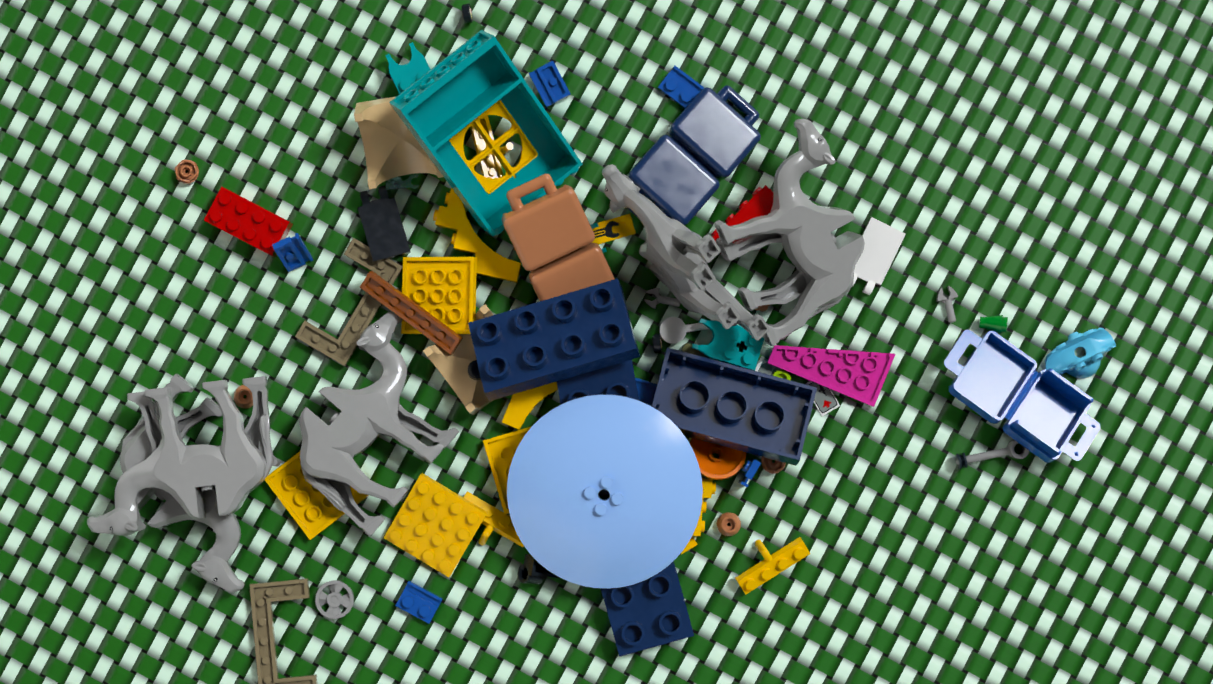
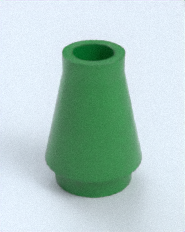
[979,315,1008,334]

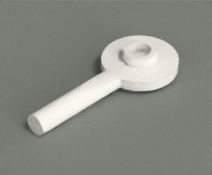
[660,317,709,344]

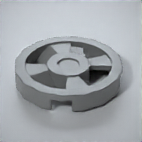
[315,580,354,619]

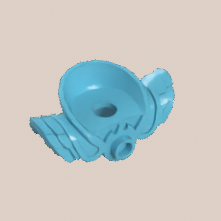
[1045,328,1116,378]

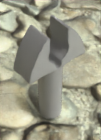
[936,286,958,323]
[644,288,681,309]

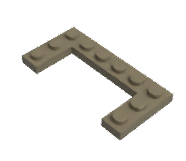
[295,238,403,366]
[249,578,318,684]

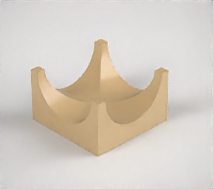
[354,96,443,189]
[423,304,493,415]

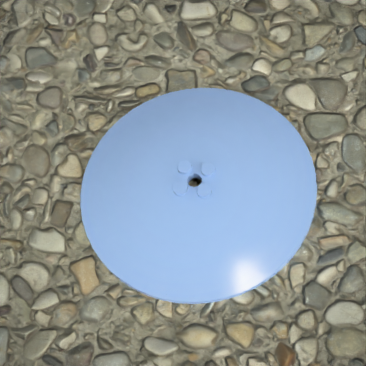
[507,394,703,589]

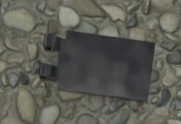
[358,185,411,263]

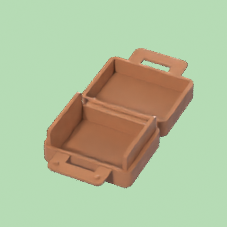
[502,174,615,301]

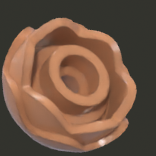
[175,159,199,183]
[234,385,253,409]
[762,457,786,474]
[717,512,741,536]

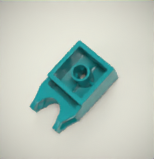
[385,42,430,94]
[691,318,764,371]

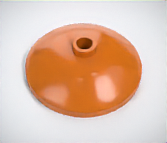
[690,438,746,480]

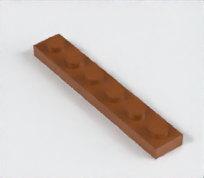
[360,271,463,355]

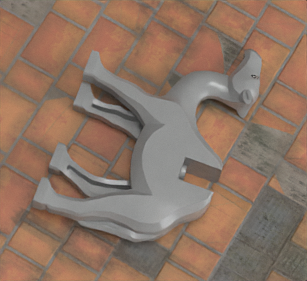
[714,119,865,346]
[602,164,770,340]
[299,312,459,536]
[120,374,281,593]
[87,376,274,536]

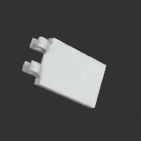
[852,217,906,295]

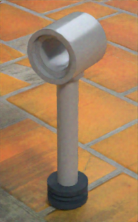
[956,440,1029,469]

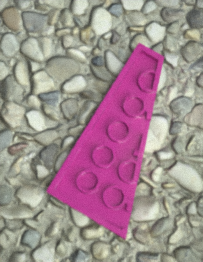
[767,345,896,407]

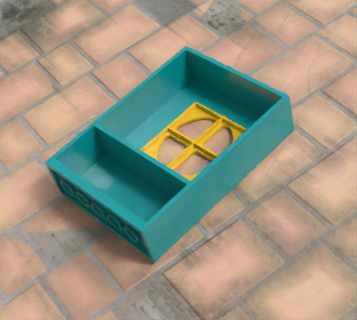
[389,30,583,236]

